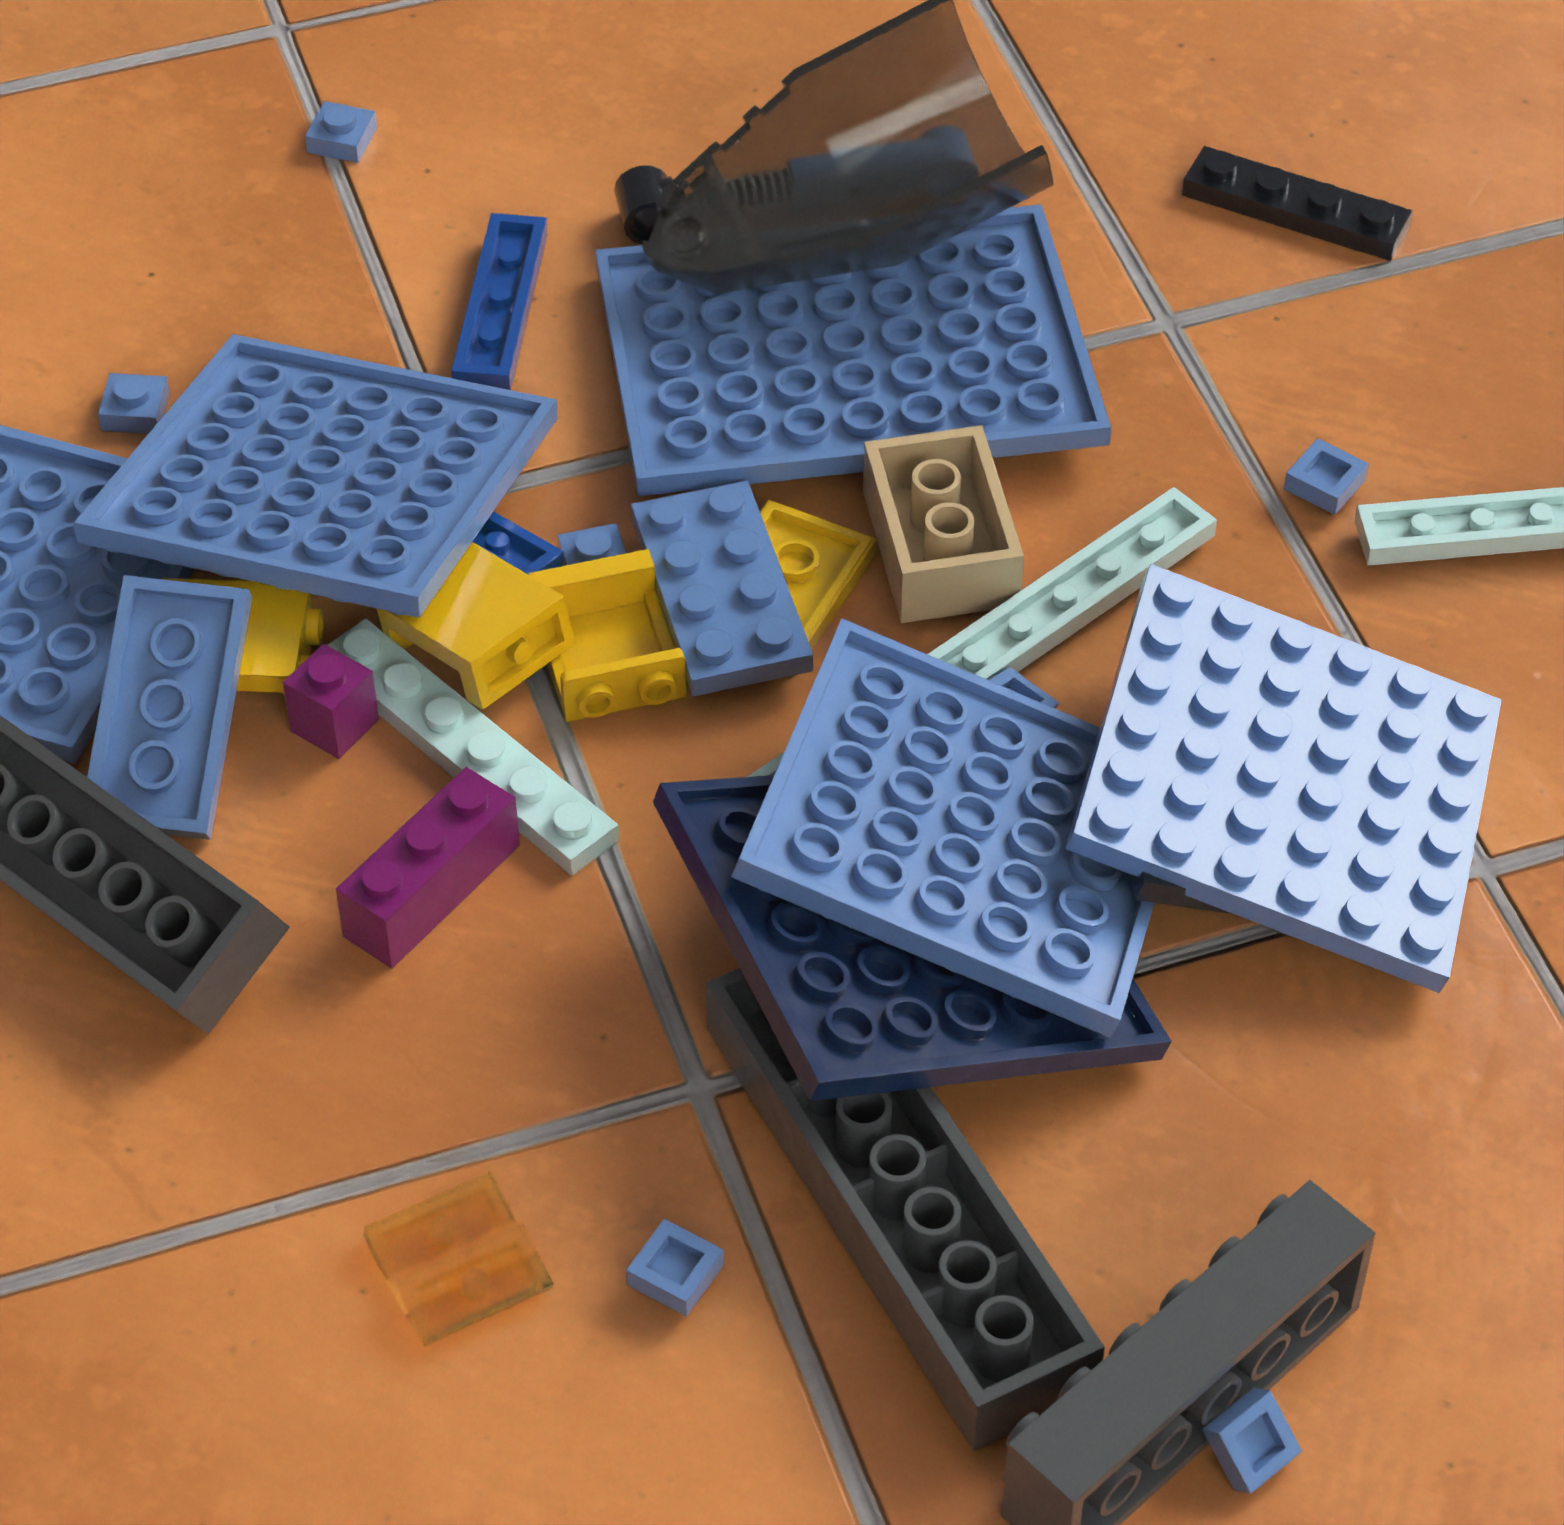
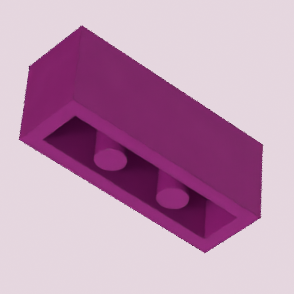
[336,767,520,969]

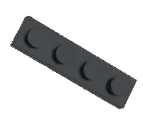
[1182,146,1413,261]

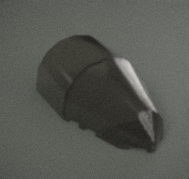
[642,0,1054,294]

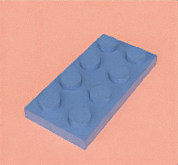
[631,480,813,697]
[87,575,252,840]

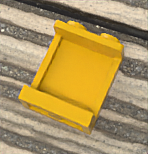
[376,542,576,710]
[529,549,687,722]
[161,578,324,714]

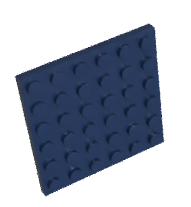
[653,775,1172,1101]

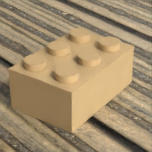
[863,425,1024,623]

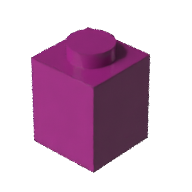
[283,643,379,759]

